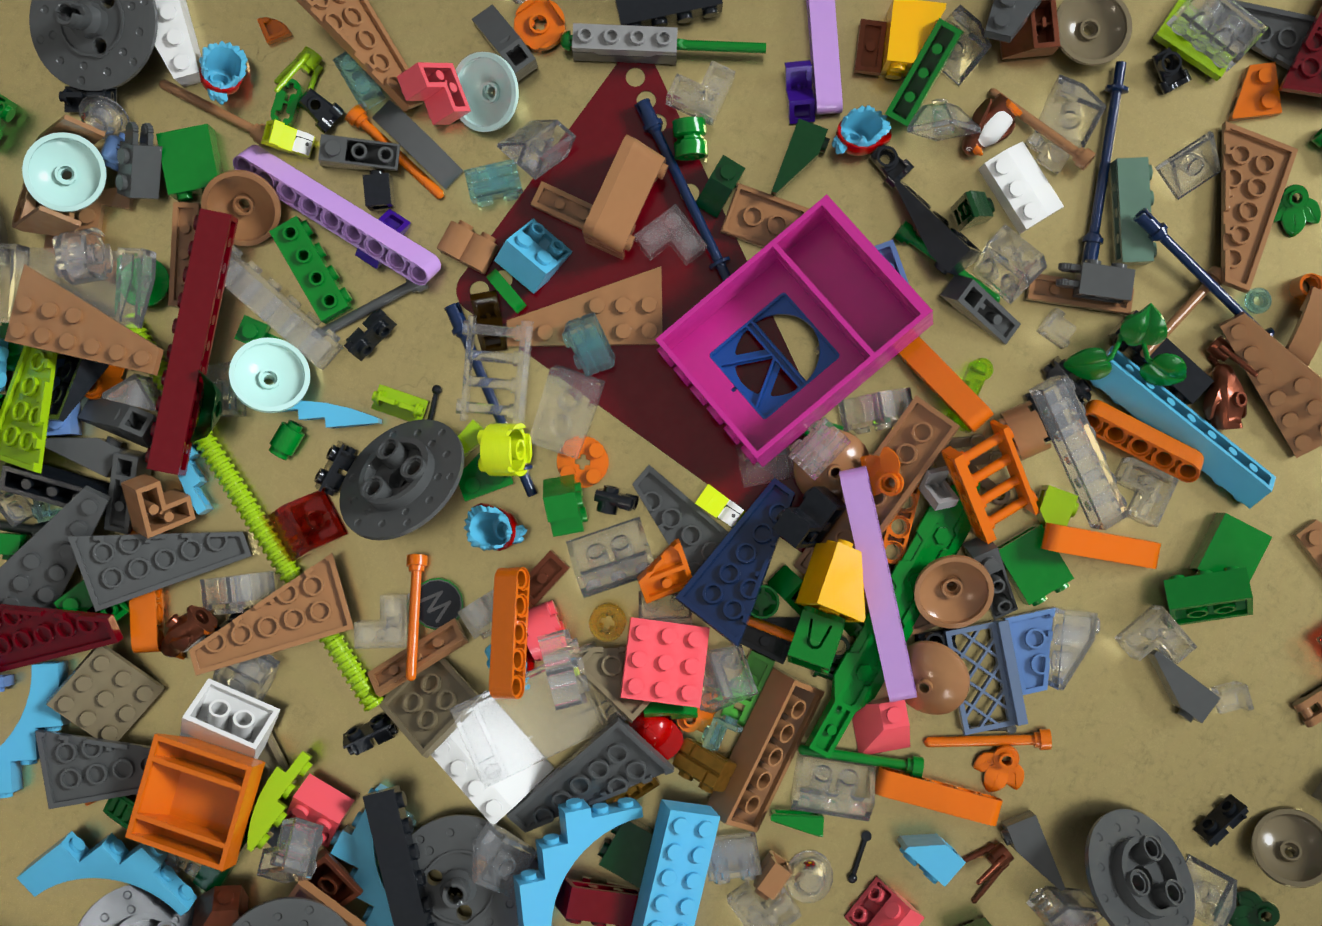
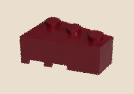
[555,874,640,926]

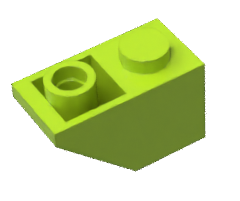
[1036,485,1079,529]

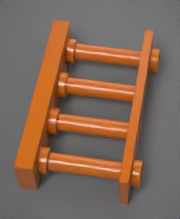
[941,419,1040,544]

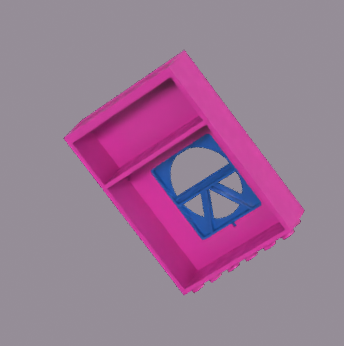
[655,194,933,468]

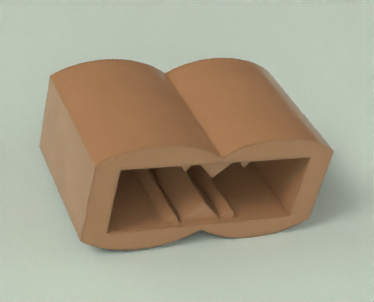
[437,220,499,275]
[752,850,793,900]

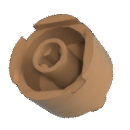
[997,400,1051,461]

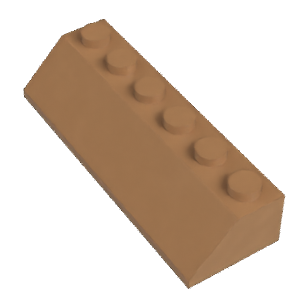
[707,668,825,833]

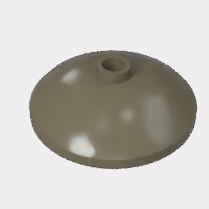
[1057,0,1132,66]
[1251,809,1322,888]

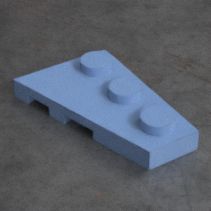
[1003,607,1056,695]

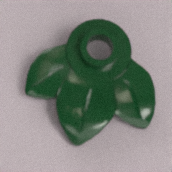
[1224,890,1280,926]

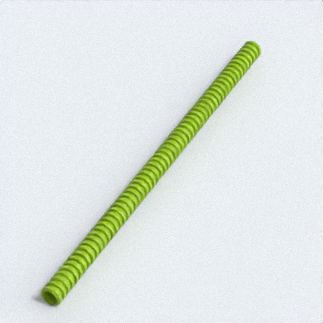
[120,314,384,712]

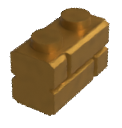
[672,737,737,794]

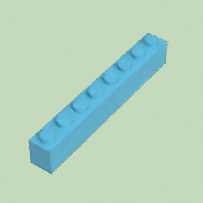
[1090,346,1276,509]

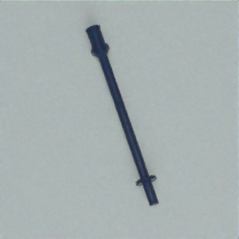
[1081,61,1129,263]
[634,98,731,281]
[1133,208,1275,336]
[444,302,538,497]

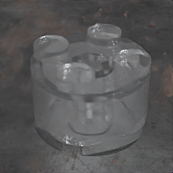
[52,227,113,285]

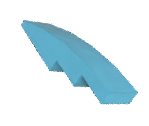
[278,400,382,429]
[178,443,214,515]

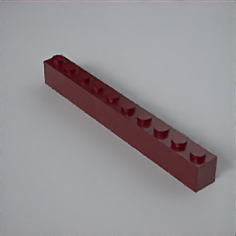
[145,208,238,475]

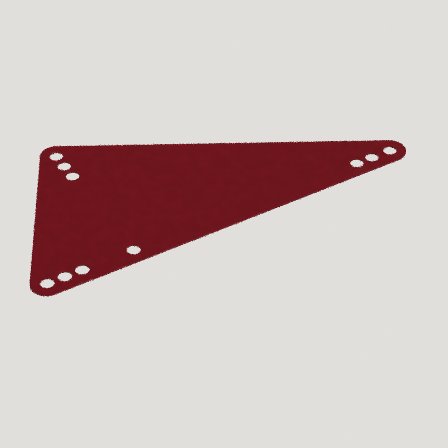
[456,62,890,595]

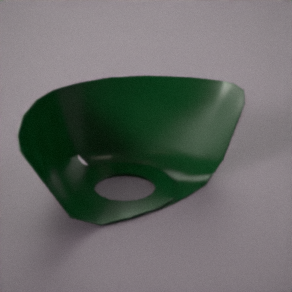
[190,370,223,443]

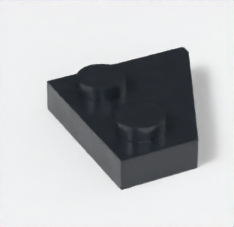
[740,617,800,664]

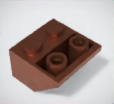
[1000,0,1060,60]

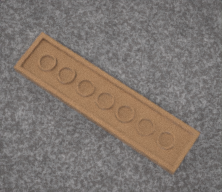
[793,395,961,574]

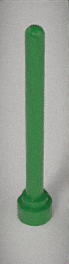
[893,220,1000,303]
[798,744,924,778]

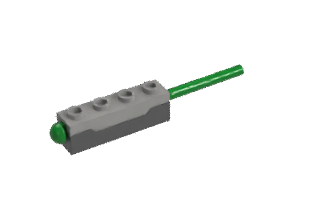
[560,23,766,65]

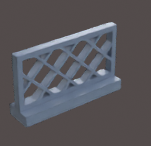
[943,619,1028,735]

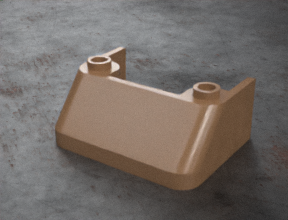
[12,114,106,237]
[582,134,669,260]

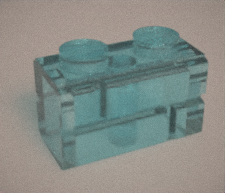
[333,51,386,111]
[464,159,524,207]
[562,312,616,377]

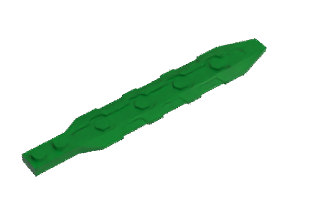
[805,482,981,759]

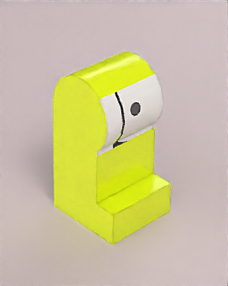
[261,119,315,158]
[695,484,746,528]

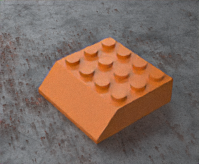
[125,733,265,872]

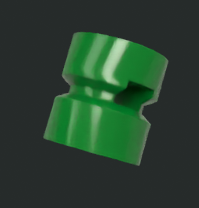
[672,117,708,161]
[751,583,780,619]

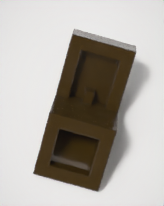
[470,290,508,354]

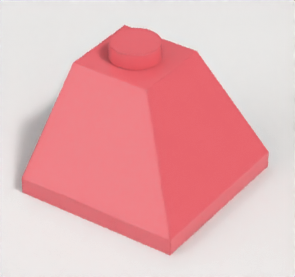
[852,697,910,754]

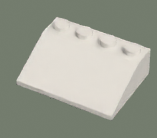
[431,690,554,826]

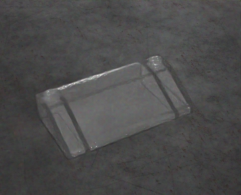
[0,243,156,329]
[449,641,627,789]

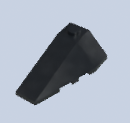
[894,180,985,275]
[49,354,109,422]

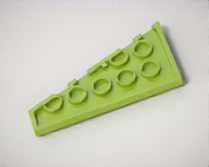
[0,346,58,474]

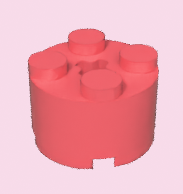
[527,600,571,662]

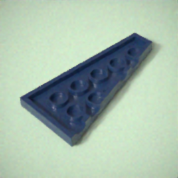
[676,478,795,648]

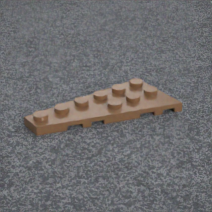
[296,0,424,111]
[1221,121,1298,293]
[4,264,164,376]
[189,553,354,676]

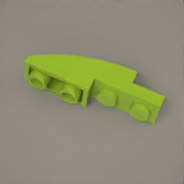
[247,751,313,852]

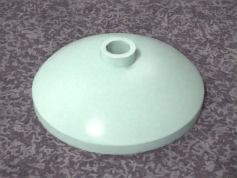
[455,52,519,132]
[22,132,107,212]
[229,338,310,413]

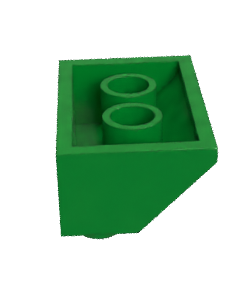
[1163,566,1253,627]

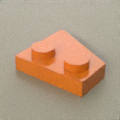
[1229,62,1282,121]
[637,538,693,604]

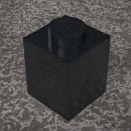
[363,170,396,211]

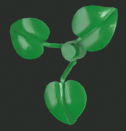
[1063,303,1187,386]

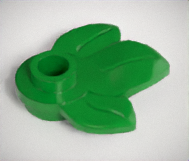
[1274,184,1321,237]

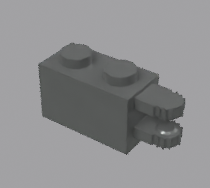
[115,122,162,199]
[1056,259,1136,304]

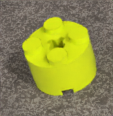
[477,423,532,476]

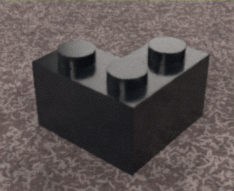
[773,486,846,549]

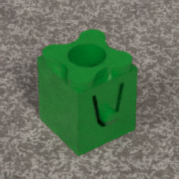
[787,606,846,676]

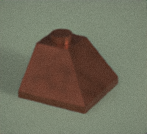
[295,848,363,906]
[192,885,249,926]

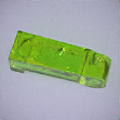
[946,358,994,433]

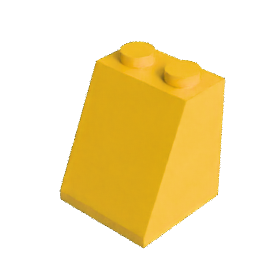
[880,0,947,80]
[795,539,866,623]

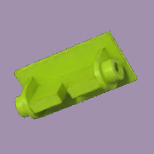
[371,384,429,421]

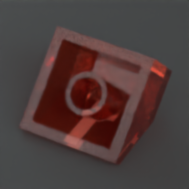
[268,488,348,562]

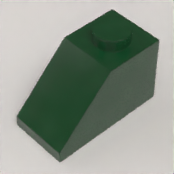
[696,155,745,219]

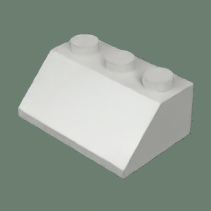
[978,141,1064,235]
[180,678,280,759]

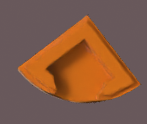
[257,17,292,45]

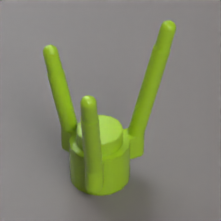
[274,46,323,109]

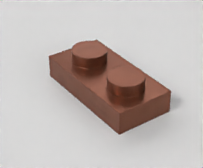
[854,19,887,76]
[529,550,570,606]

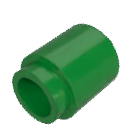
[269,420,305,460]

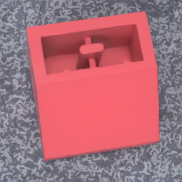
[283,774,355,848]
[844,877,925,926]

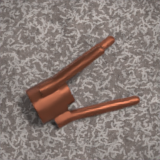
[1206,335,1258,377]
[963,842,1014,904]

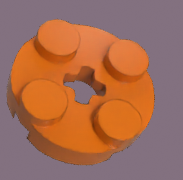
[514,0,566,53]
[557,436,609,488]

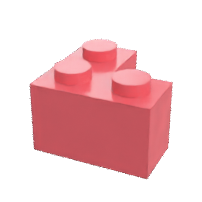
[397,62,471,125]

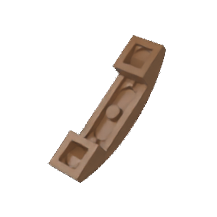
[1286,286,1322,366]

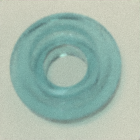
[1244,288,1272,314]

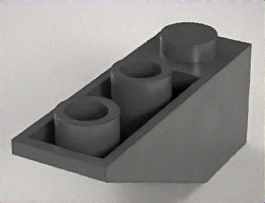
[472,4,538,82]
[318,134,400,171]
[77,398,157,448]
[962,537,1018,620]

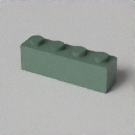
[1110,157,1157,266]

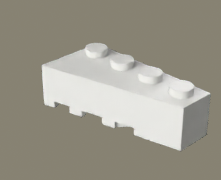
[155,0,202,87]

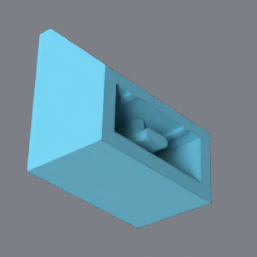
[494,218,573,294]
[897,833,966,887]

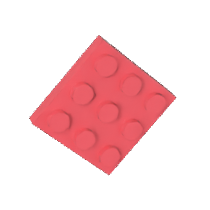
[620,617,710,708]

